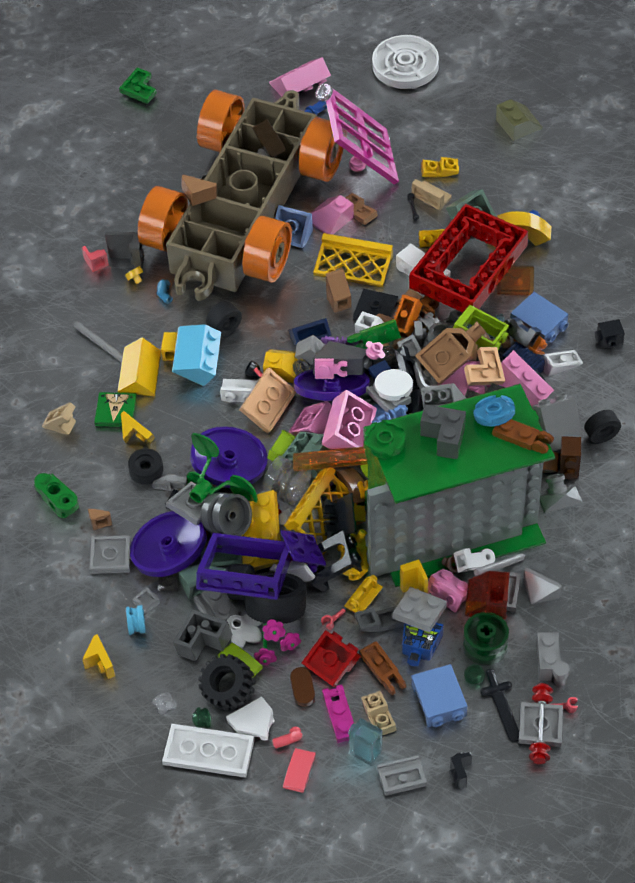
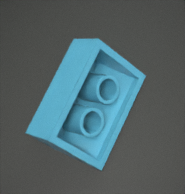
[172,325,221,386]

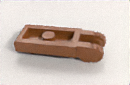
[492,419,554,453]
[359,641,406,695]

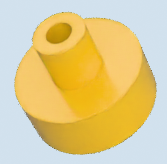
[125,266,143,284]

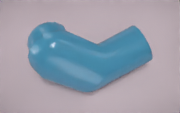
[157,279,173,304]

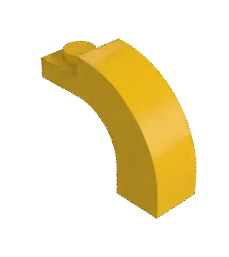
[497,211,552,246]

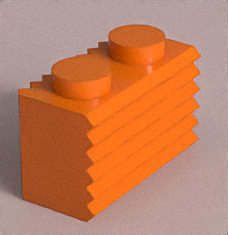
[392,295,423,338]

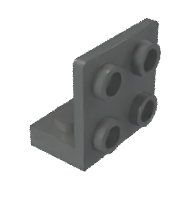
[105,232,145,270]

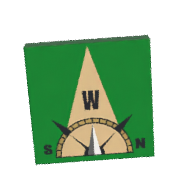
[94,392,137,427]

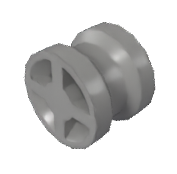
[545,474,567,494]

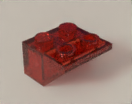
[465,571,510,620]

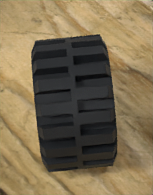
[198,654,256,711]

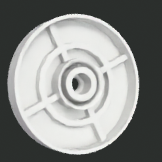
[372,35,439,89]

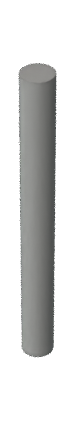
[73,321,123,363]

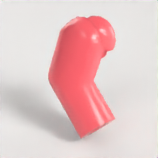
[272,726,303,749]

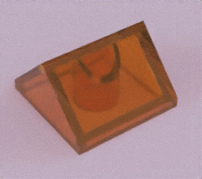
[497,265,534,295]

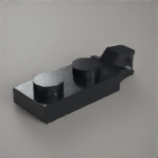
[395,345,419,390]

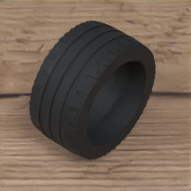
[245,572,306,624]

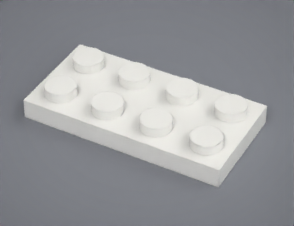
[162,724,254,778]

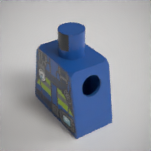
[402,623,444,666]

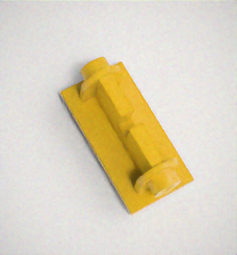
[418,229,445,248]
[344,575,383,613]

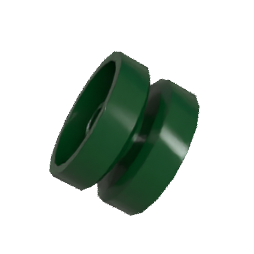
[463,612,509,666]

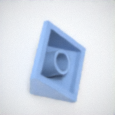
[275,205,313,248]

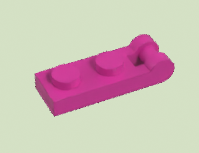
[322,684,358,743]

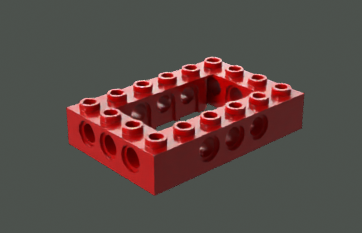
[409,204,528,313]

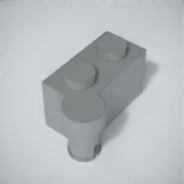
[536,632,570,687]

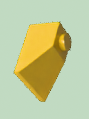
[263,349,304,383]

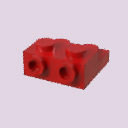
[301,630,361,688]

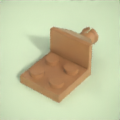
[415,321,486,385]

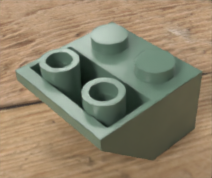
[281,431,337,478]

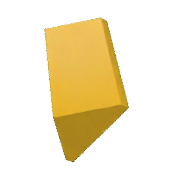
[118,337,161,396]

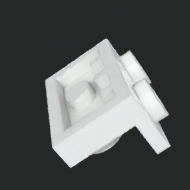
[220,379,259,402]

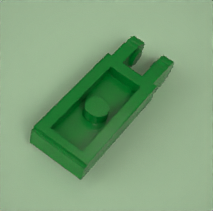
[347,319,401,349]

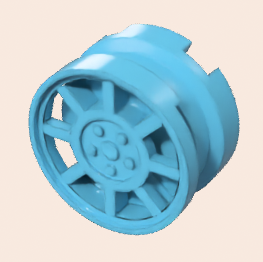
[126,605,146,635]

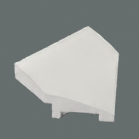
[226,696,274,740]

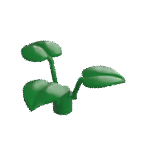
[186,432,258,503]

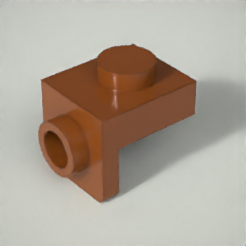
[419,296,439,318]

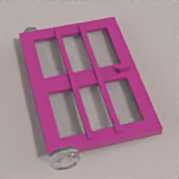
[316,83,399,185]

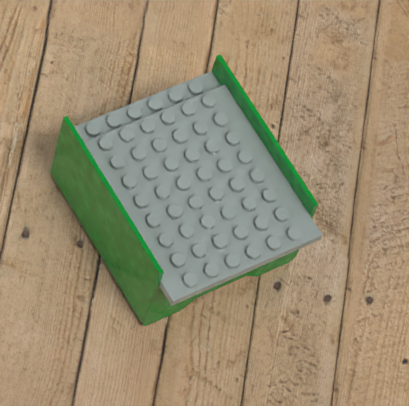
[363,384,555,587]

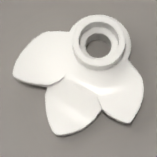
[227,614,262,649]

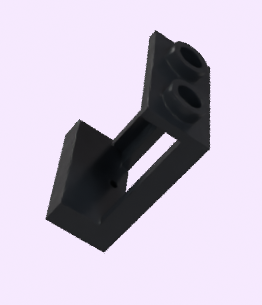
[311,530,362,592]

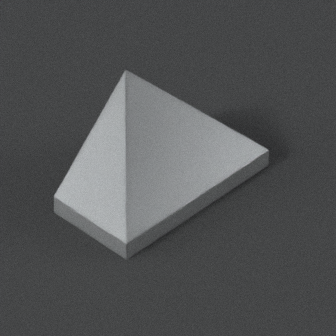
[540,486,582,513]
[523,567,562,605]

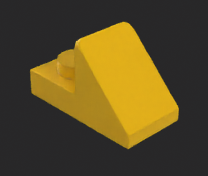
[121,411,155,444]
[82,634,115,679]

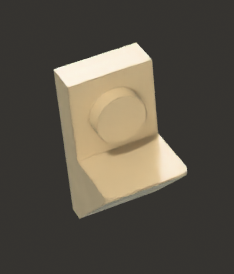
[42,402,76,435]

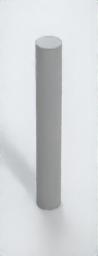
[474,553,525,577]

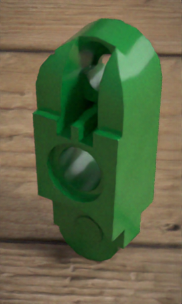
[34,473,79,518]

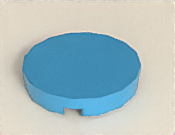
[473,395,515,427]

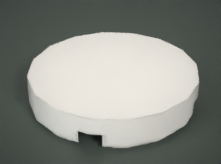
[375,369,413,401]

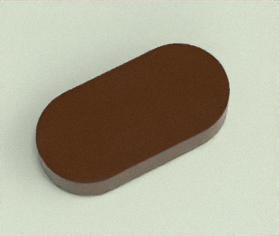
[290,667,315,707]

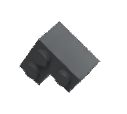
[420,404,466,459]
[173,609,233,661]

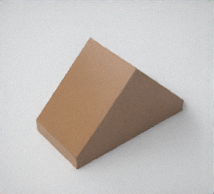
[182,174,217,206]

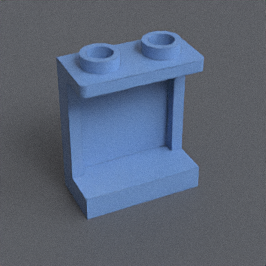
[510,292,569,344]
[411,664,468,727]

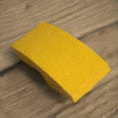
[421,157,459,177]

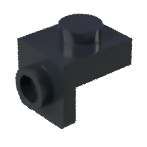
[449,752,472,789]

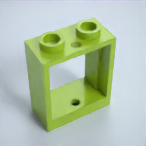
[453,305,509,350]

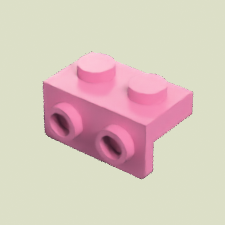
[428,569,475,613]

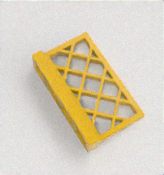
[313,233,394,288]
[284,466,350,555]

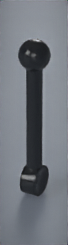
[407,193,419,221]

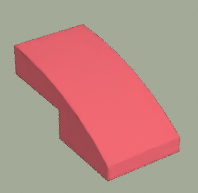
[283,748,316,793]

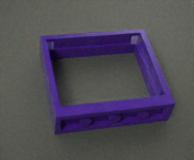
[196,533,292,600]

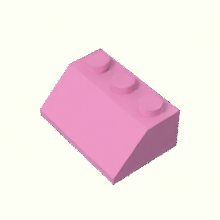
[269,57,331,96]
[486,350,554,409]
[322,390,377,455]

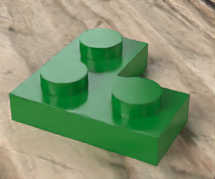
[119,67,157,104]

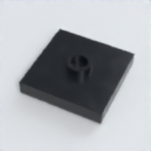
[353,288,398,320]

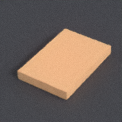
[239,368,296,434]

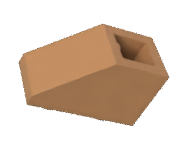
[326,269,352,313]

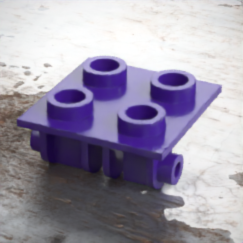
[280,530,327,573]

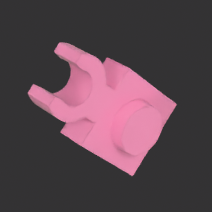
[315,359,347,379]

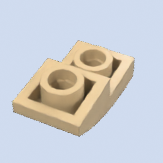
[361,691,397,737]

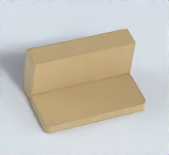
[412,179,452,210]

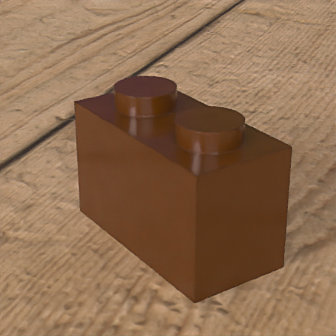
[559,436,581,479]

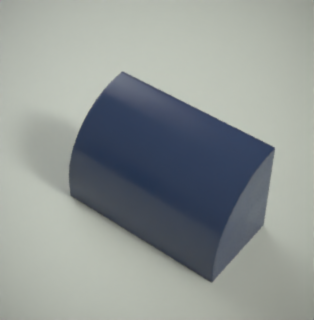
[288,318,332,347]

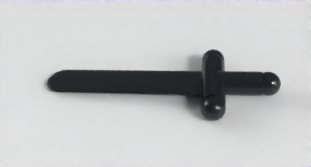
[480,669,519,742]

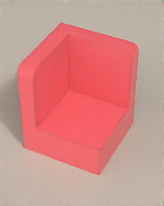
[82,246,109,272]

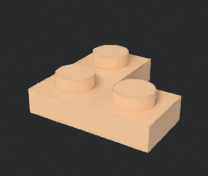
[464,347,505,385]

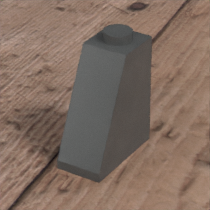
[313,341,372,375]

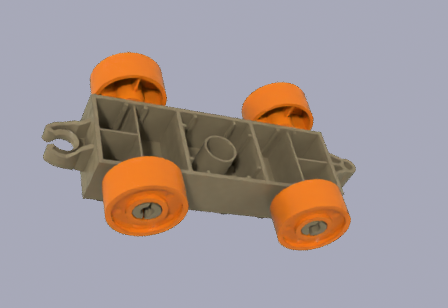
[137,90,346,301]

